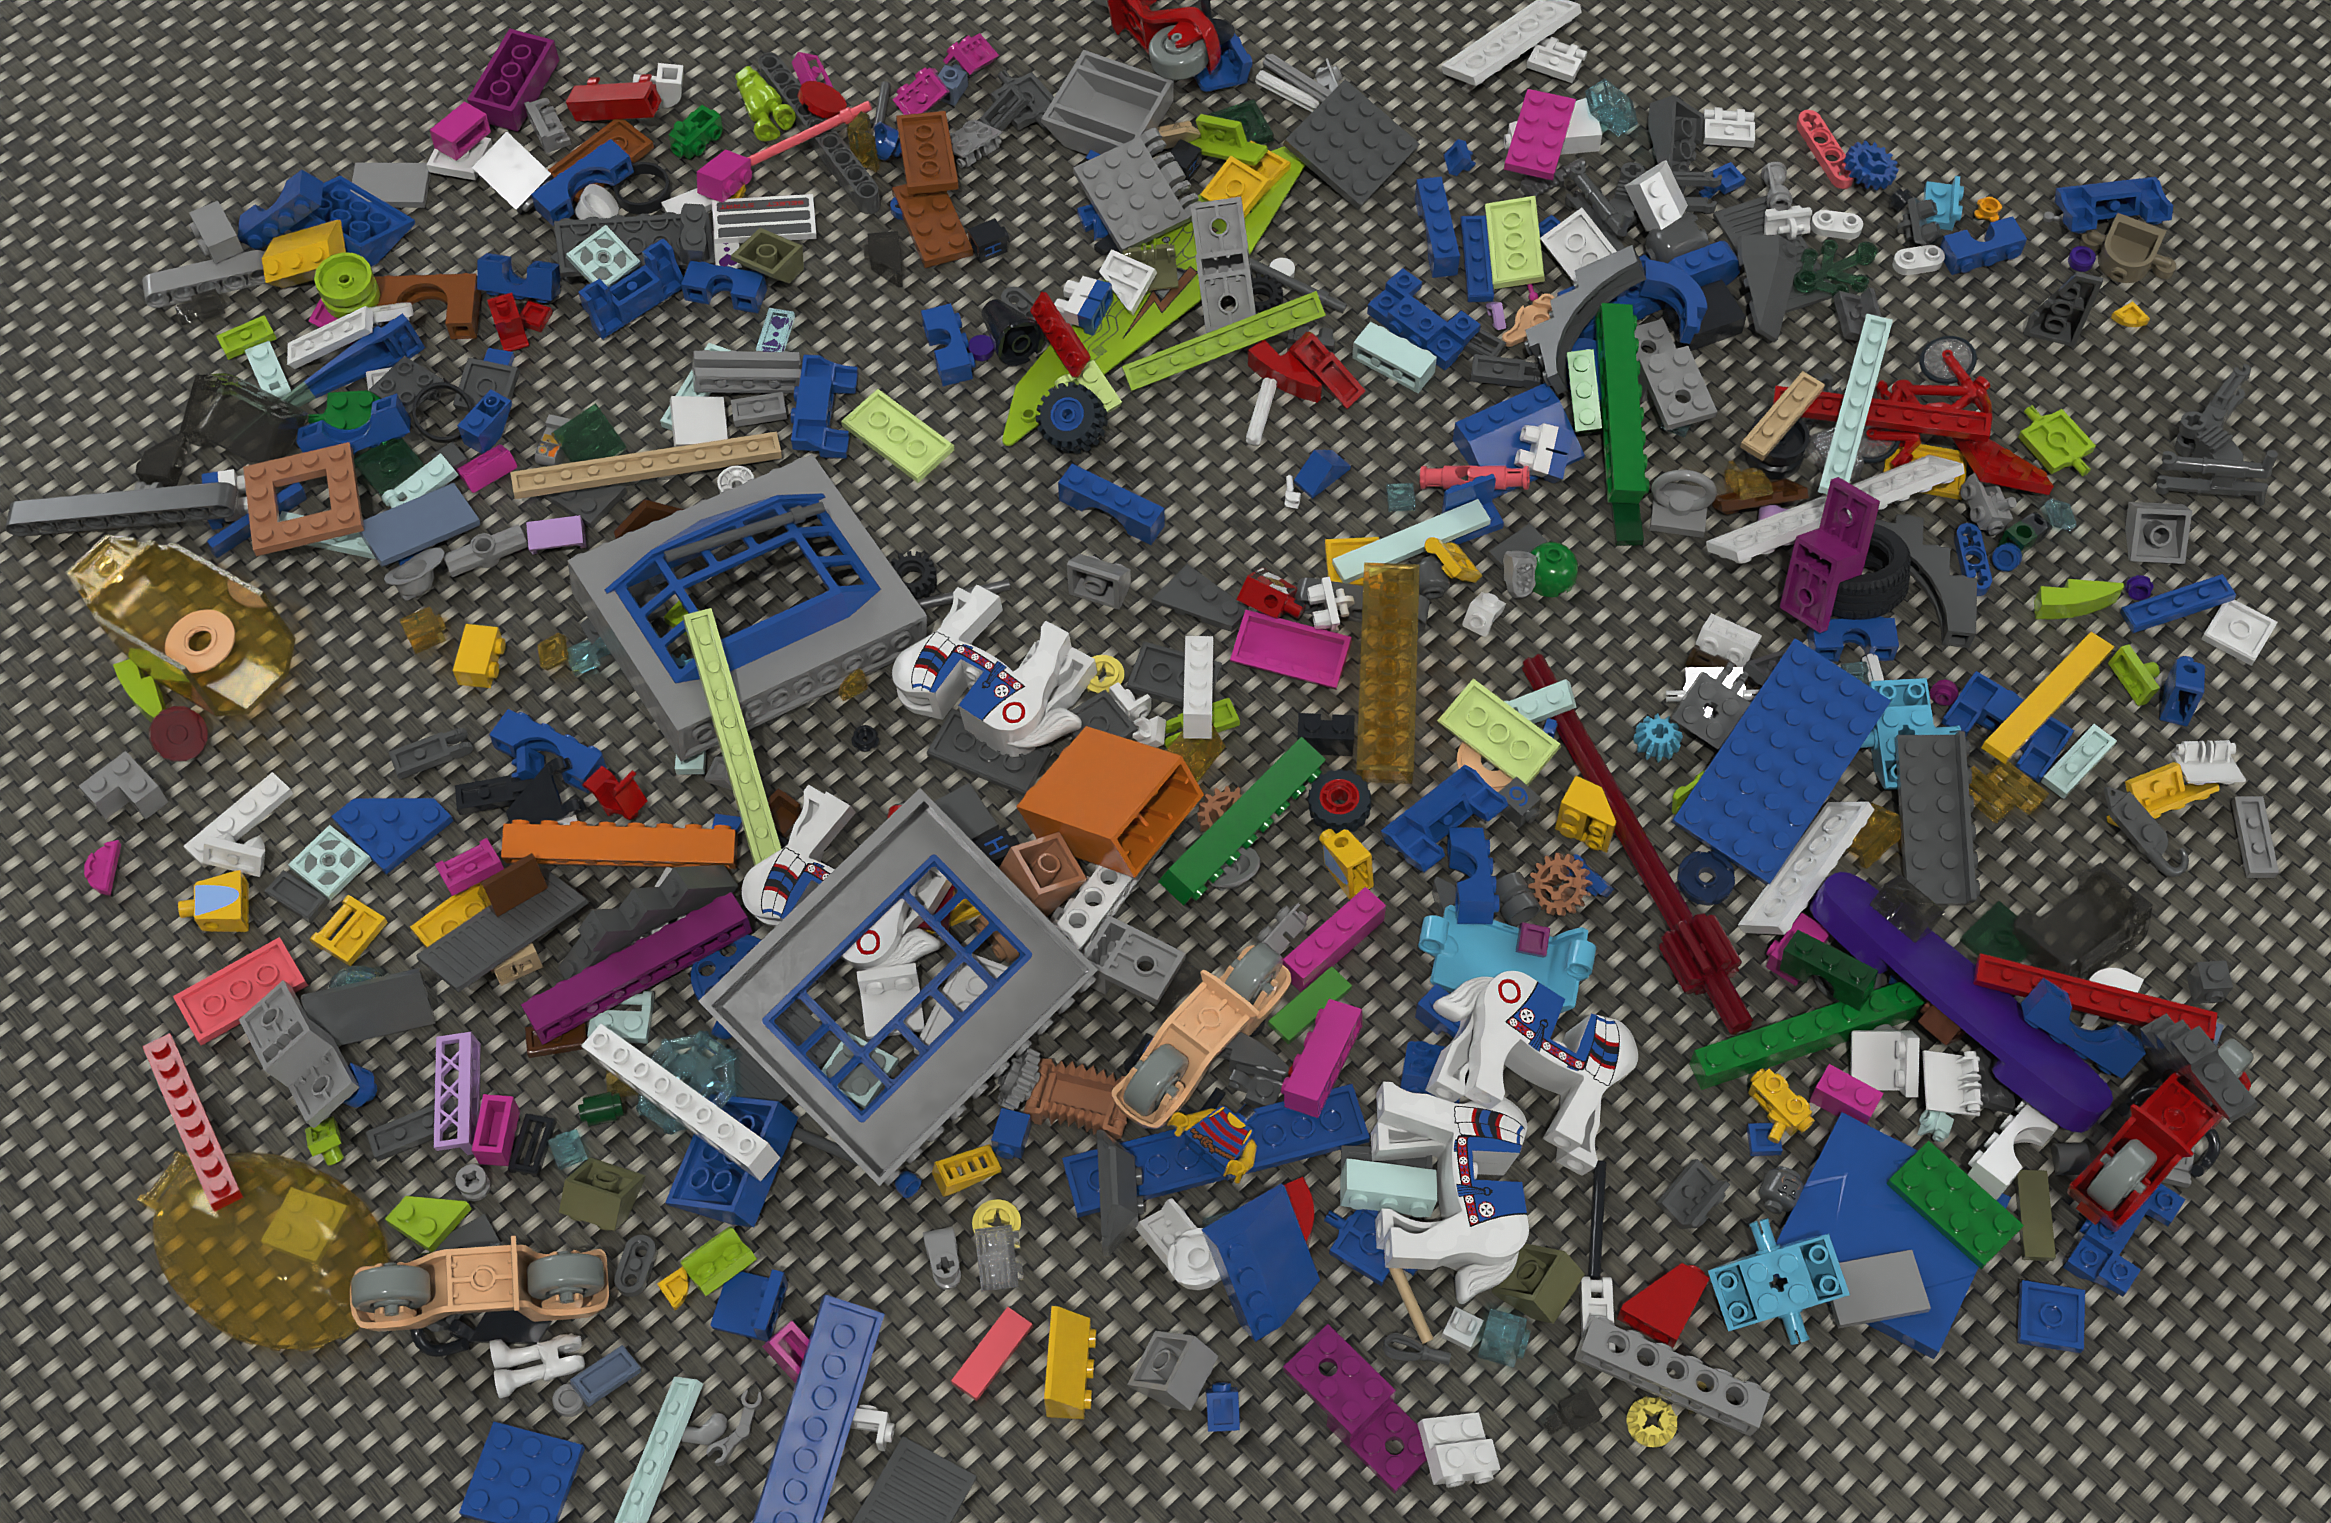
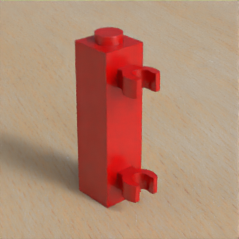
[566,74,662,121]

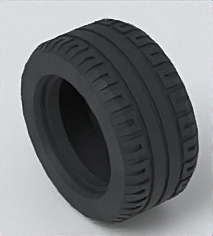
[1807,524,1911,620]

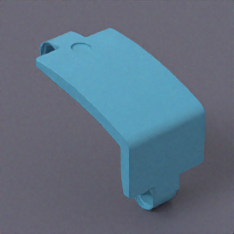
[1418,905,1596,1013]

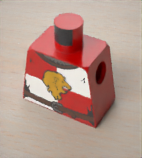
[1236,567,1306,618]

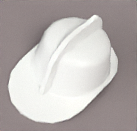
[575,184,619,220]

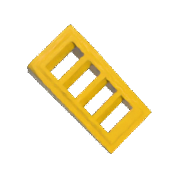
[932,1144,1002,1197]

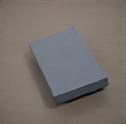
[358,483,480,567]

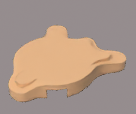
[1502,294,1555,347]

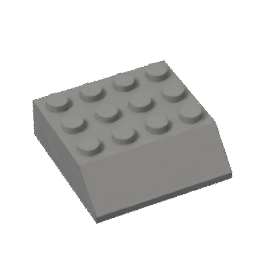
[1041,50,1173,155]

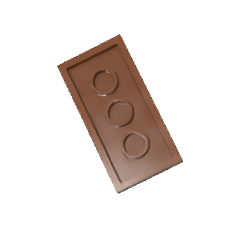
[896,111,958,194]
[548,119,654,204]
[892,184,973,268]

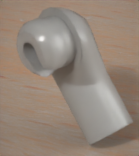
[681,1413,727,1445]

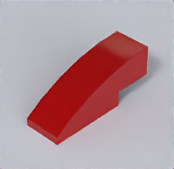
[1288,332,1366,409]
[1248,339,1322,403]

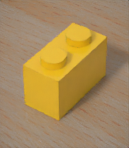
[453,624,506,688]

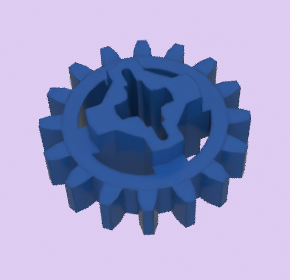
[1843,141,1899,190]

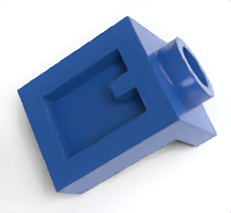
[1205,1382,1240,1432]

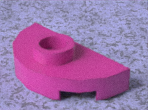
[84,840,121,896]

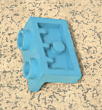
[1924,176,1964,231]

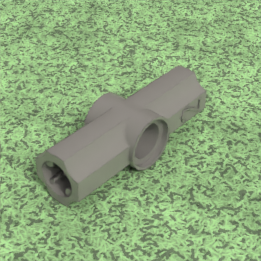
[444,524,528,577]

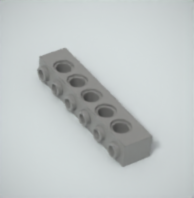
[1574,1317,1770,1436]

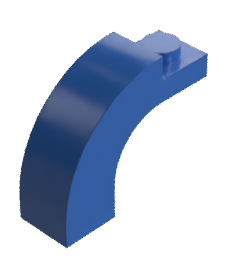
[1639,259,1707,344]

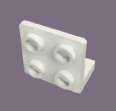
[857,963,925,1039]
[1850,1030,1920,1097]

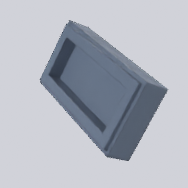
[570,1345,641,1407]

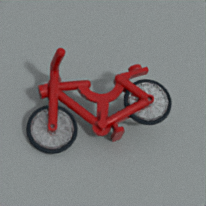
[1856,336,1993,469]

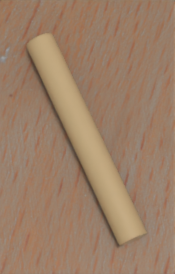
[1384,1257,1434,1344]

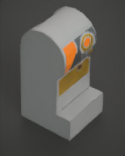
[535,414,576,466]

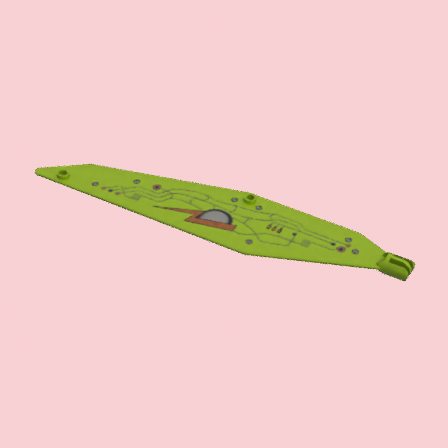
[1002,146,1305,446]

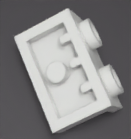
[1695,613,1762,667]

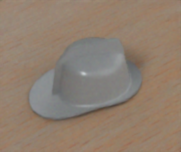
[384,548,445,600]

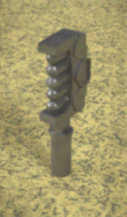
[1520,157,1586,200]

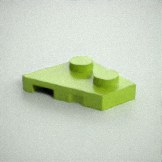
[385,1196,472,1253]

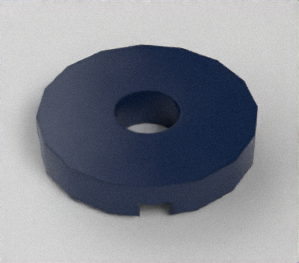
[1677,851,1735,906]

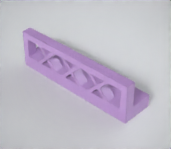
[434,1032,481,1155]

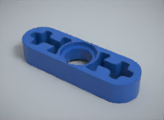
[1954,523,1992,596]

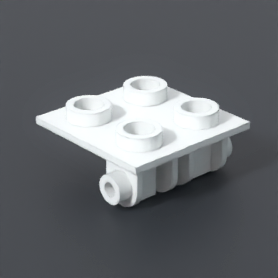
[2171,740,2246,785]
[1922,1050,1983,1117]

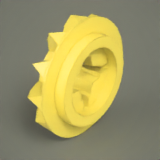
[1087,655,1124,694]
[972,1199,1021,1248]
[1626,1396,1677,1447]

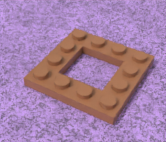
[243,442,364,556]

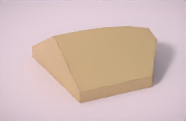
[1157,121,1201,149]

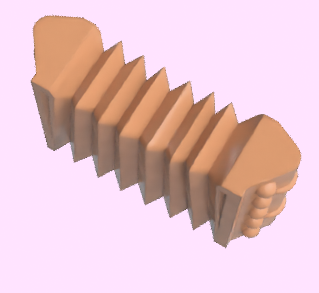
[1023,1058,1127,1140]

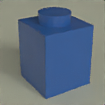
[991,1108,1032,1159]

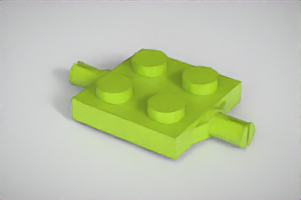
[2018,405,2096,477]

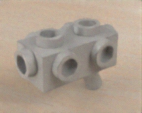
[1961,473,2017,535]

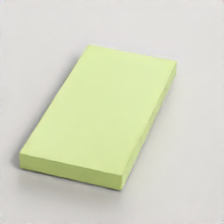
[1485,196,1545,289]
[841,389,954,483]
[1437,679,1561,786]

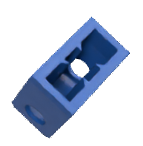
[2159,656,2205,726]

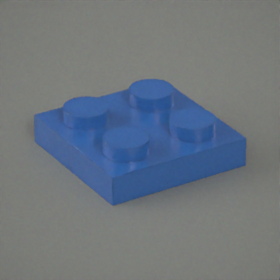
[2017,1280,2085,1353]

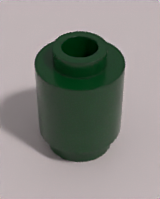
[578,1091,624,1127]

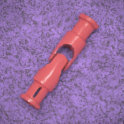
[1420,466,1530,490]

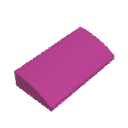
[1230,609,1352,689]

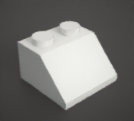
[1625,160,1688,231]

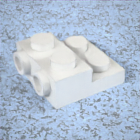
[1417,1412,1501,1488]

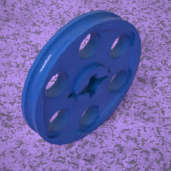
[691,935,761,1005]

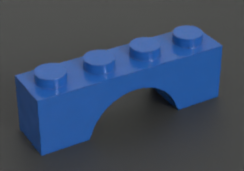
[531,139,634,227]
[237,170,323,250]
[1415,177,1460,278]
[296,393,411,455]
[1058,464,1165,545]
[489,709,607,794]
[1446,827,1499,924]
[2021,978,2146,1079]

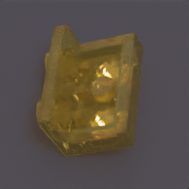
[1167,724,1226,782]

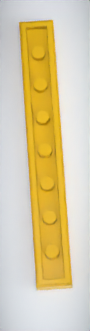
[1981,632,2115,764]

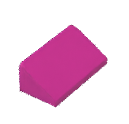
[792,52,833,88]
[455,444,517,493]

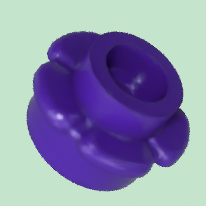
[2125,575,2154,600]

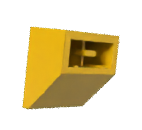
[1555,776,1616,853]

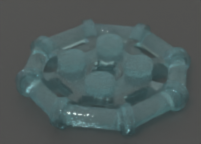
[636,1030,738,1135]

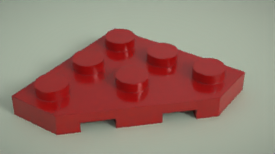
[1952,437,2054,495]

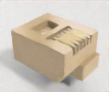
[491,942,543,986]

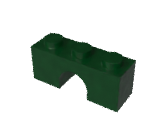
[1780,930,1878,1011]

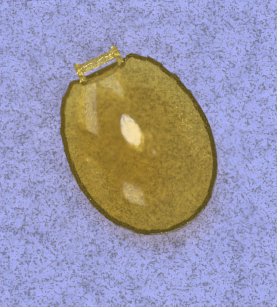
[137,1151,390,1352]

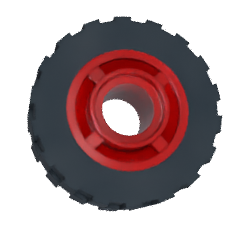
[1308,769,1371,834]

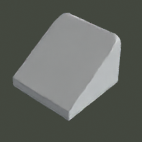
[704,757,732,790]

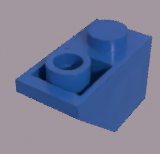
[457,389,512,454]

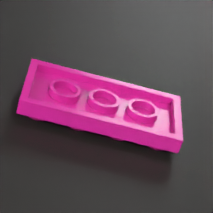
[1504,89,1576,180]

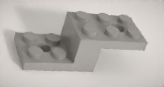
[1190,197,1256,333]
[1634,319,1717,431]
[1050,907,1186,1005]
[239,980,360,1128]

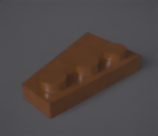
[1712,478,1809,514]

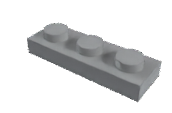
[2231,796,2279,878]

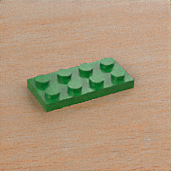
[1887,1141,2024,1270]

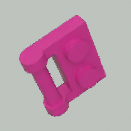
[435,838,504,896]

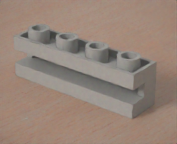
[692,350,801,393]

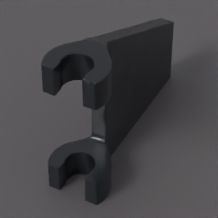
[506,756,587,824]
[448,1310,553,1344]

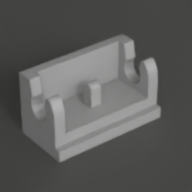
[524,98,571,154]

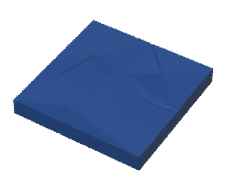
[1774,1112,2011,1359]

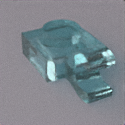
[563,637,611,677]

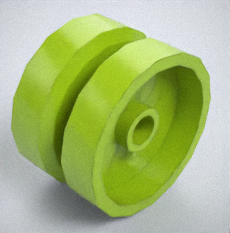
[314,252,380,319]

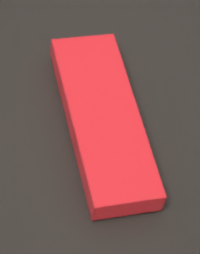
[951,1307,1033,1401]

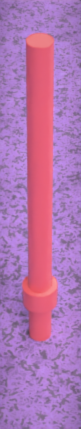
[747,101,873,167]

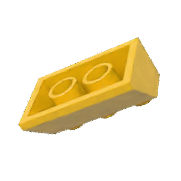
[262,220,346,288]
[1044,1306,1097,1419]

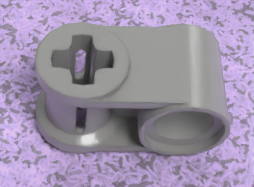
[923,1226,961,1290]

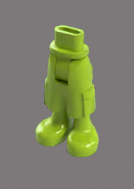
[735,66,796,141]

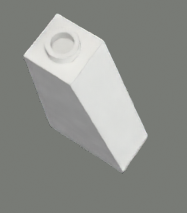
[1504,97,1602,155]

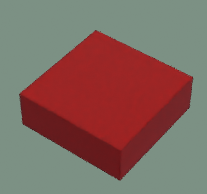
[520,301,553,332]

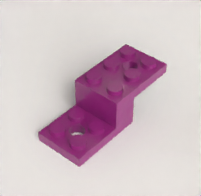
[1780,477,1880,633]
[1283,1324,1427,1494]

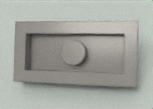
[731,392,787,427]

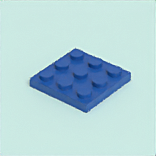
[459,1421,585,1523]

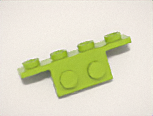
[1188,114,1268,166]

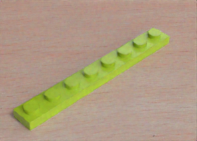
[1122,291,1326,391]

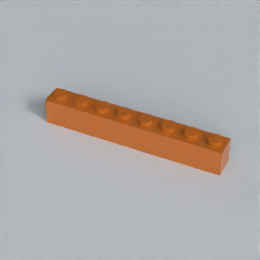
[501,820,738,869]

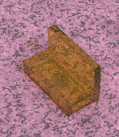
[847,111,879,172]

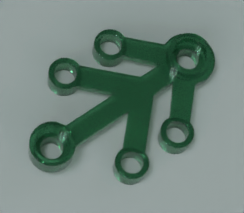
[1793,239,1878,297]

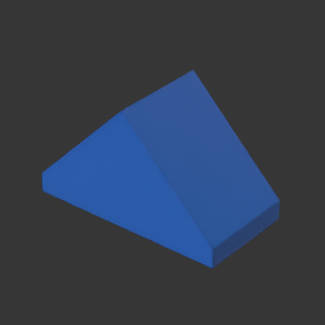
[1294,450,1351,499]

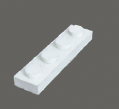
[287,306,373,369]
[183,772,293,868]

